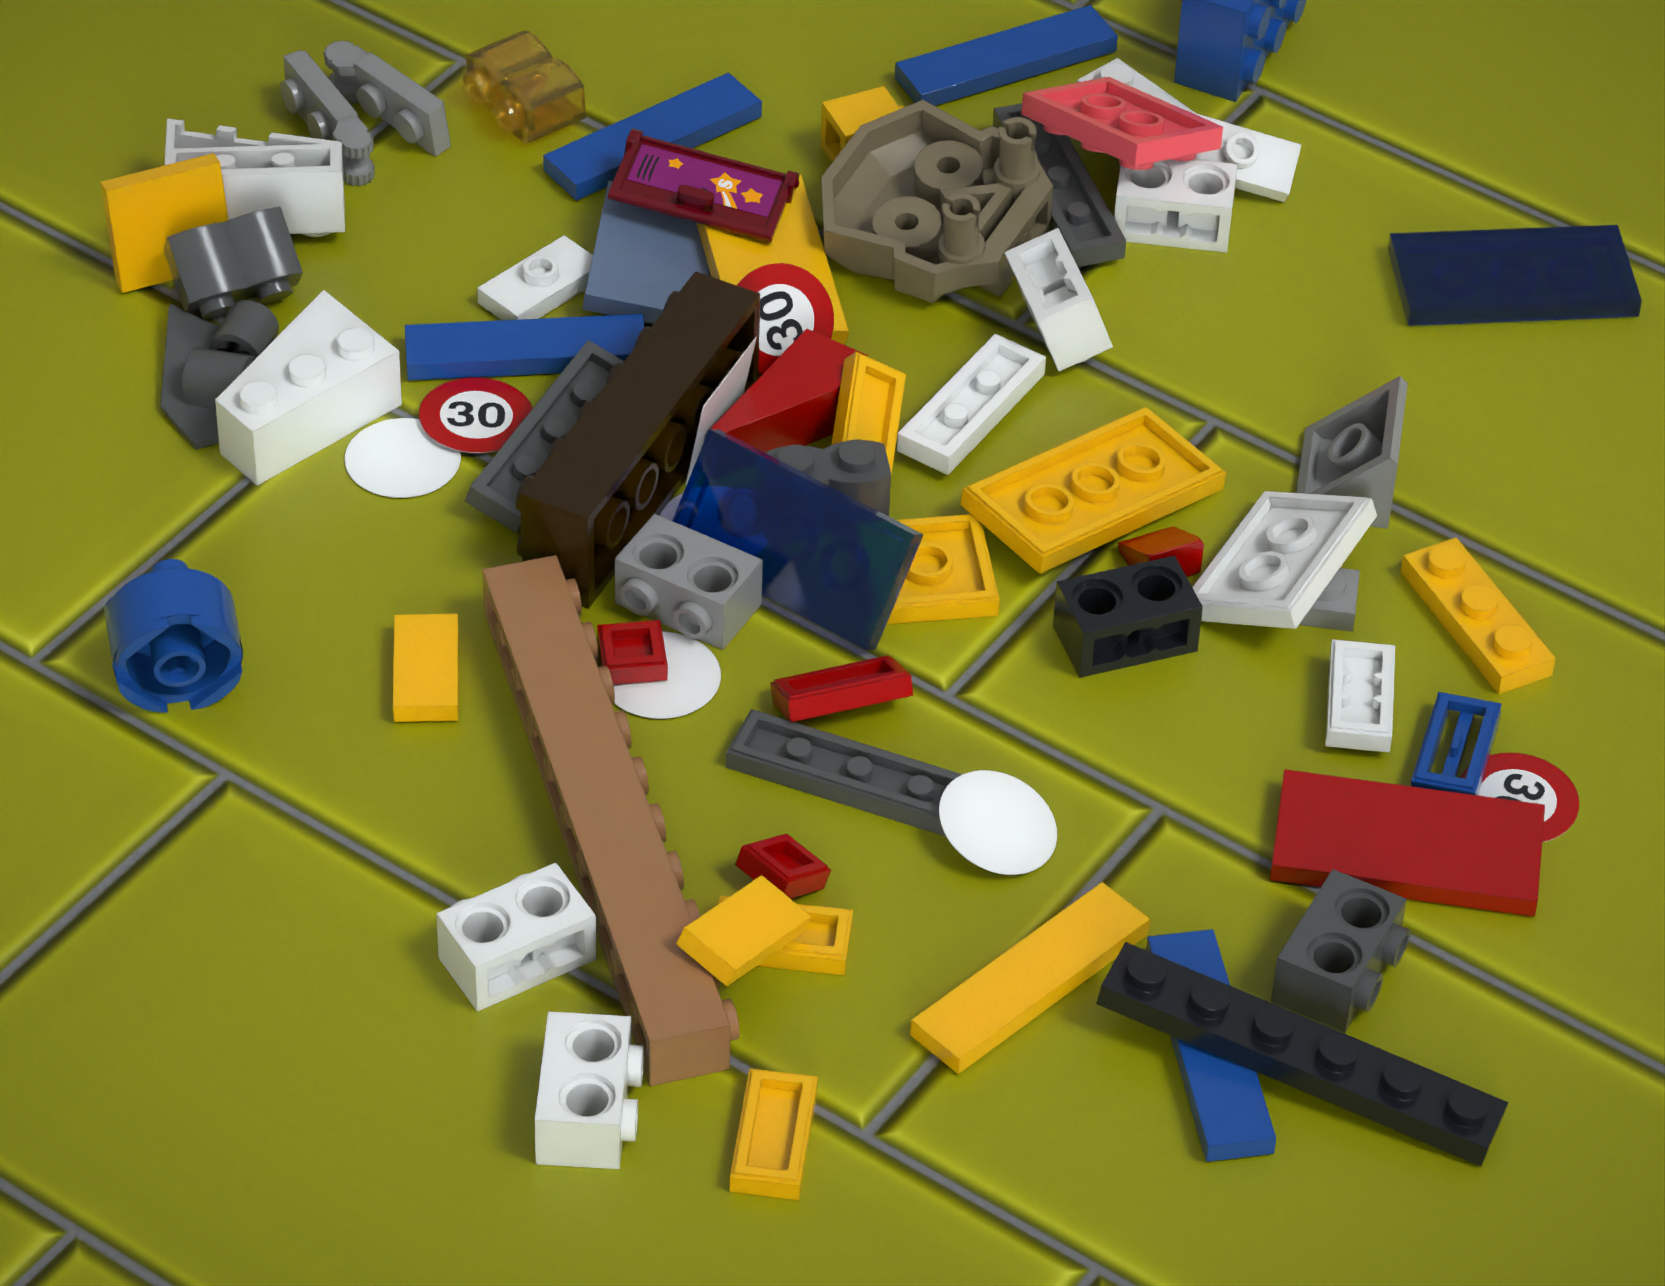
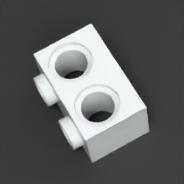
[1114,159,1237,253]
[1004,228,1113,372]
[436,863,596,1012]
[535,1011,644,1169]

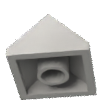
[1296,376,1408,529]

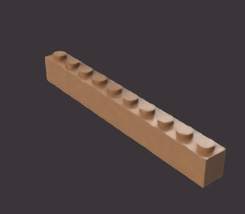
[482,555,740,1086]

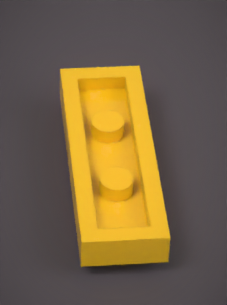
[1400,537,1556,695]

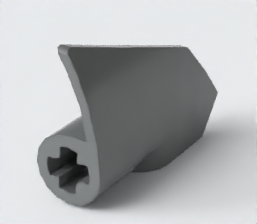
[160,300,279,450]

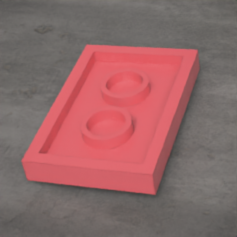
[1021,77,1223,170]

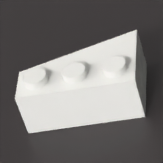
[165,118,345,237]
[215,290,402,486]

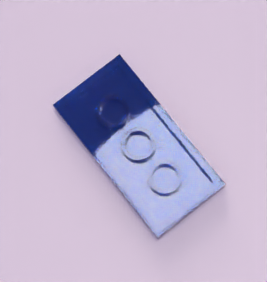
[1388,225,1642,326]
[672,429,923,650]

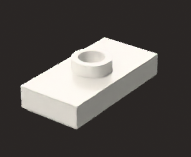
[1192,112,1301,203]
[477,235,593,320]
[1325,639,1395,753]

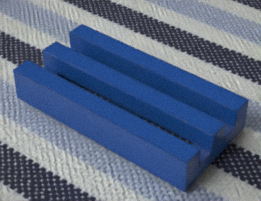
[1411,692,1502,795]

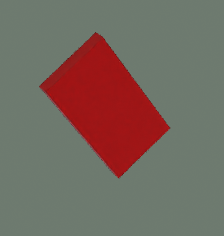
[1270,769,1545,917]

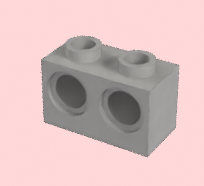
[615,514,763,650]

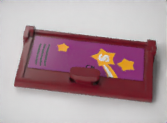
[608,128,800,243]

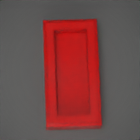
[770,655,914,722]

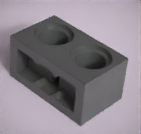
[1271,869,1410,1033]

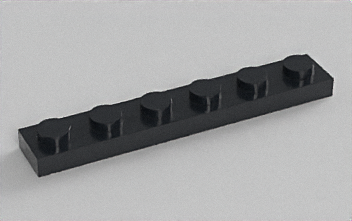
[1096,942,1509,1167]

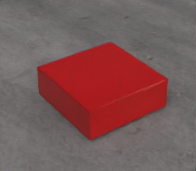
[597,620,668,685]
[735,833,831,899]

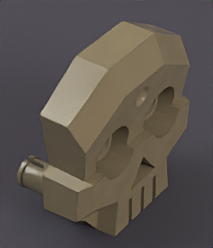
[821,100,1053,303]

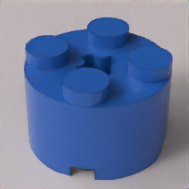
[104,559,243,713]

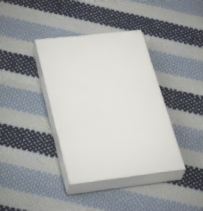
[1192,491,1377,629]

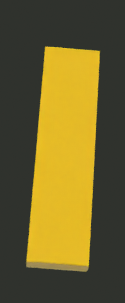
[910,882,1150,1075]

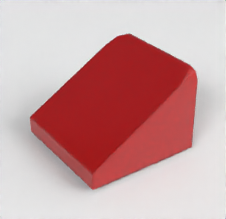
[1117,526,1204,577]

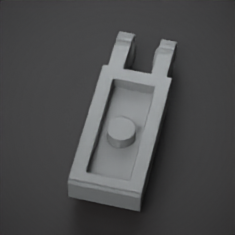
[323,40,451,157]
[280,50,375,187]

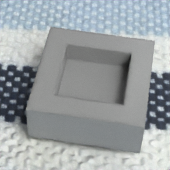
[1299,568,1360,632]

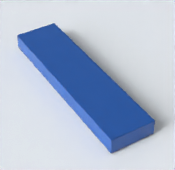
[895,5,1118,106]
[543,72,762,201]
[405,314,644,380]
[1146,929,1276,1162]

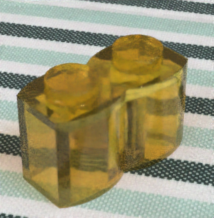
[463,30,586,143]

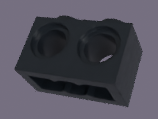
[1053,556,1203,678]

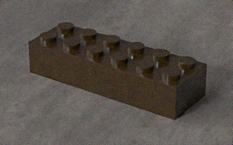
[516,271,760,609]

